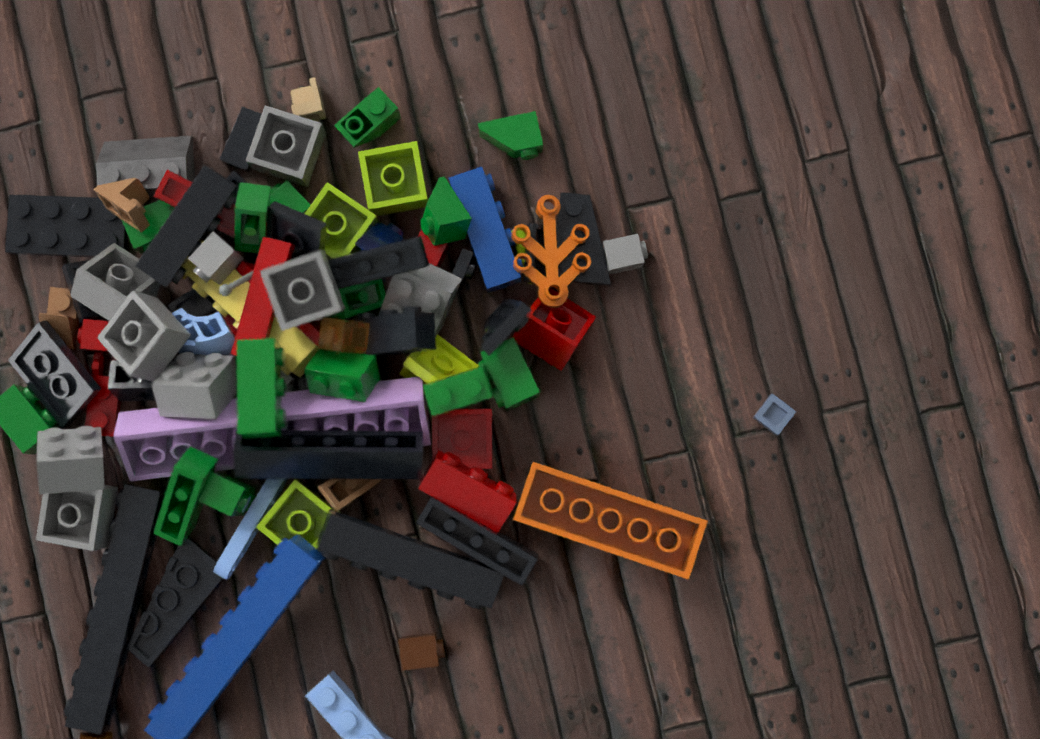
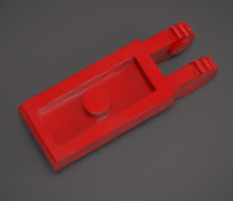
[85,352,121,437]

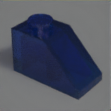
[355,221,404,251]

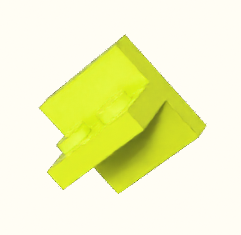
[399,334,479,385]

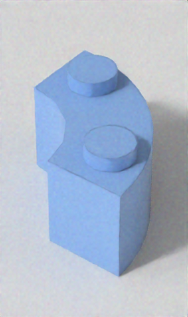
[172,307,235,356]

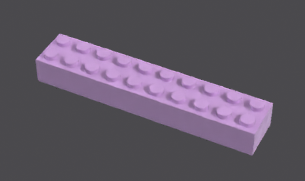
[114,377,431,481]

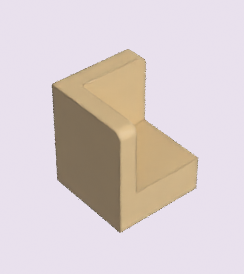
[290,77,327,121]

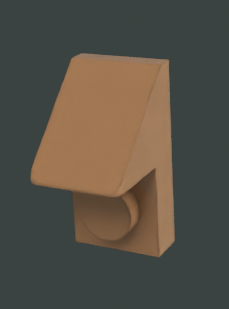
[93,178,150,233]
[39,287,79,350]
[318,479,381,512]

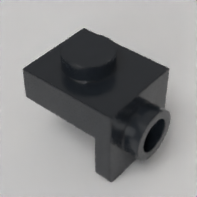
[452,248,478,290]

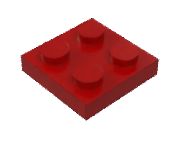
[432,409,492,469]

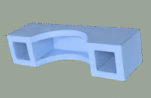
[305,670,393,739]

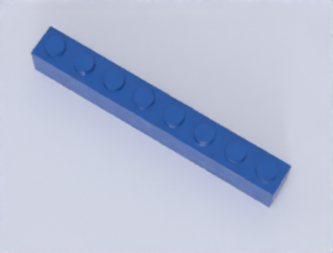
[144,534,326,739]

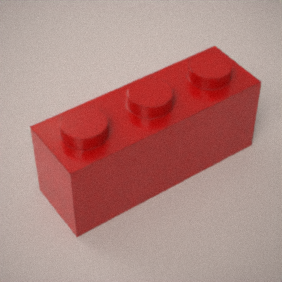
[418,450,516,533]

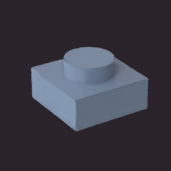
[753,393,796,436]

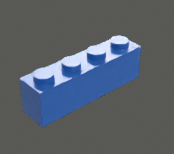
[448,167,523,293]

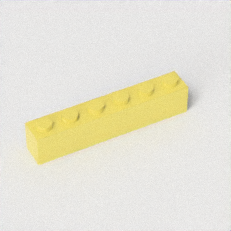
[183,239,320,377]

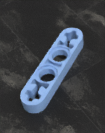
[213,478,288,580]

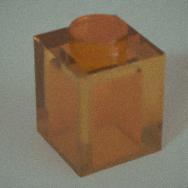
[318,317,370,354]

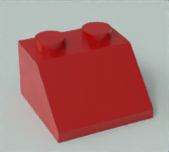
[513,288,596,371]

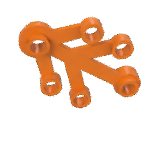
[511,195,591,308]

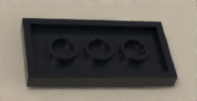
[5,194,128,258]

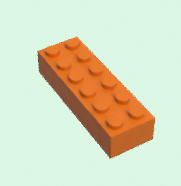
[513,462,708,580]

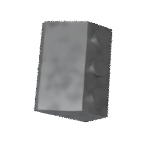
[96,136,195,197]

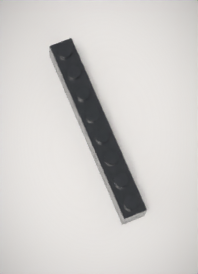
[64,484,166,735]

